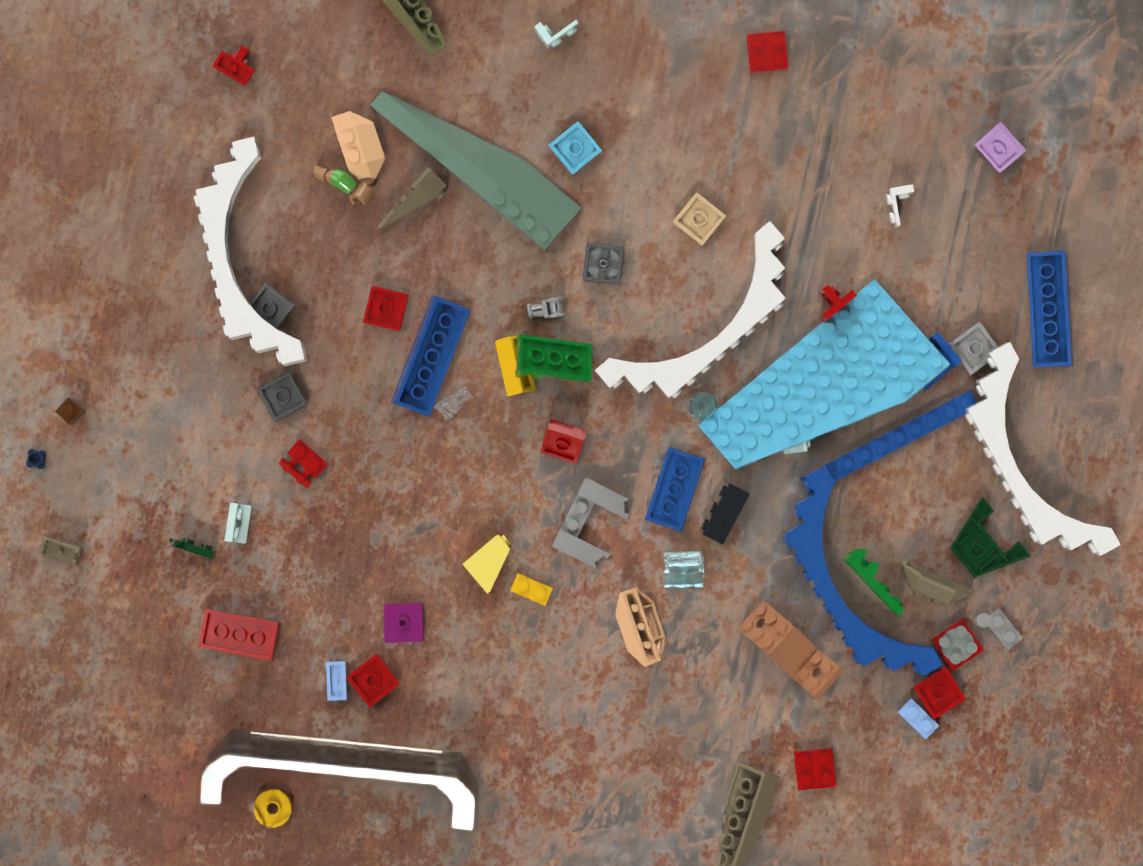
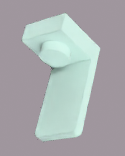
[534,20,579,48]

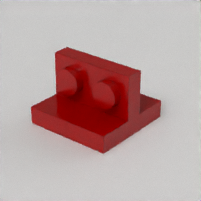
[819,285,857,322]
[540,419,587,464]

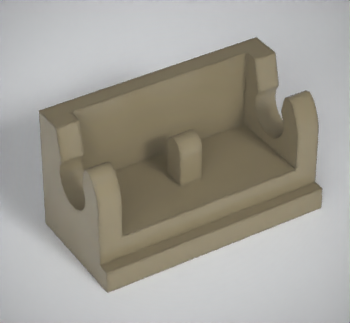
[39,536,84,566]

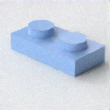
[326,661,347,701]
[898,698,939,739]

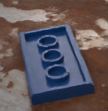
[645,447,705,532]

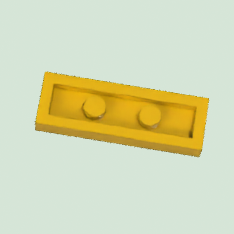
[495,334,536,396]

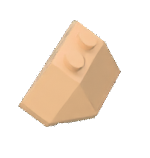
[332,111,385,186]
[615,587,666,667]

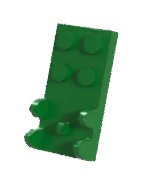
[515,334,592,383]
[842,549,905,616]

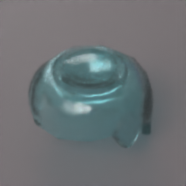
[689,392,718,421]

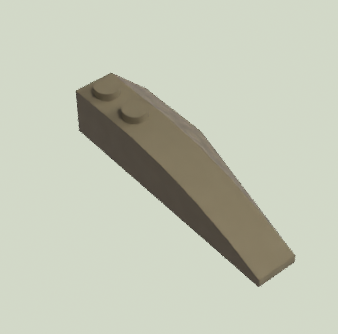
[717,761,780,866]

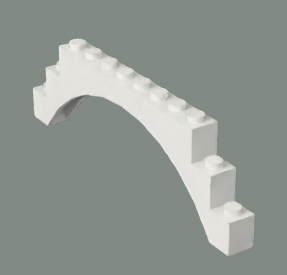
[194,137,307,366]
[595,221,785,399]
[965,342,1121,556]

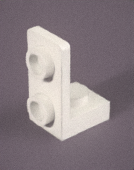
[886,184,914,228]

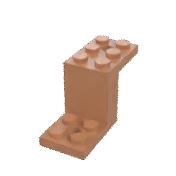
[738,600,844,700]

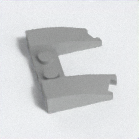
[552,477,629,568]

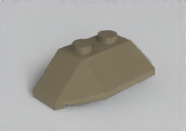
[900,560,974,606]

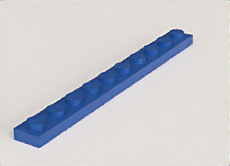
[800,390,977,495]

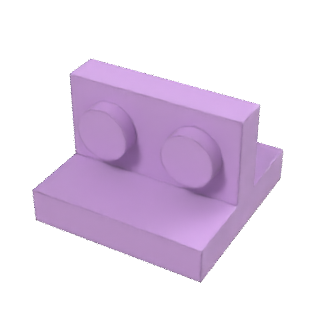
[975,122,1026,173]

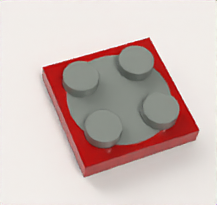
[930,618,984,672]

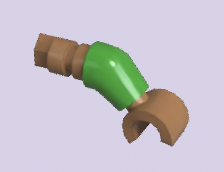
[314,166,375,206]

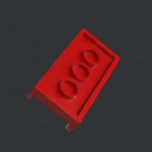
[198,609,281,661]

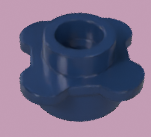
[26,449,47,469]

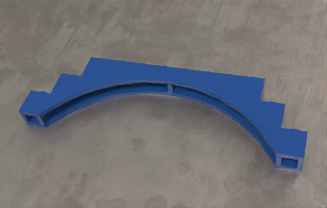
[783,465,943,676]

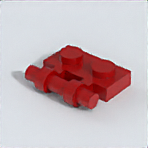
[278,439,329,488]

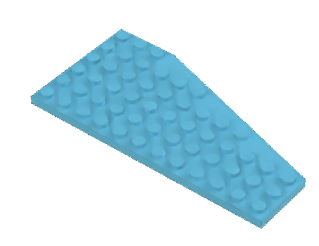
[698,279,950,470]

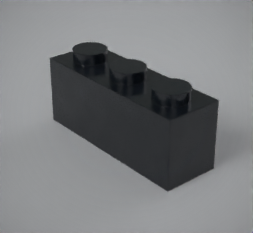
[701,483,750,545]

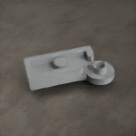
[976,608,1023,650]

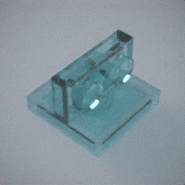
[664,551,704,588]

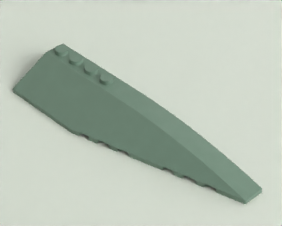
[370,91,582,252]

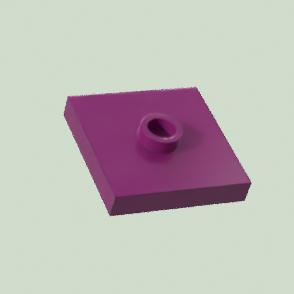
[384,603,424,643]

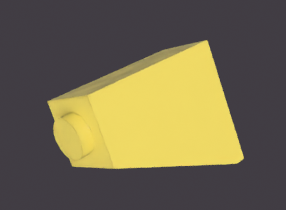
[463,535,511,594]

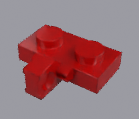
[212,46,255,86]

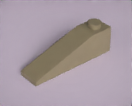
[378,167,447,230]

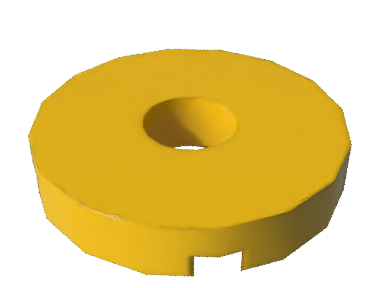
[254,789,292,828]

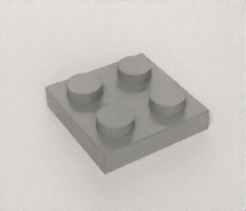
[949,322,998,375]

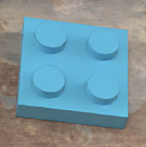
[548,121,602,175]

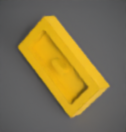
[510,573,553,606]

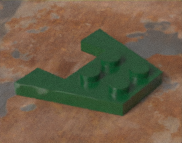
[950,497,1031,578]

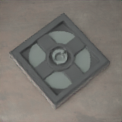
[582,242,625,285]

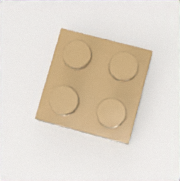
[672,192,726,246]

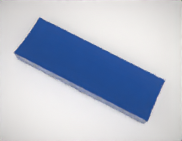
[1026,250,1074,368]
[391,296,471,417]

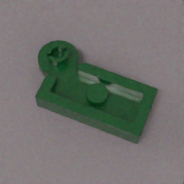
[169,538,216,559]

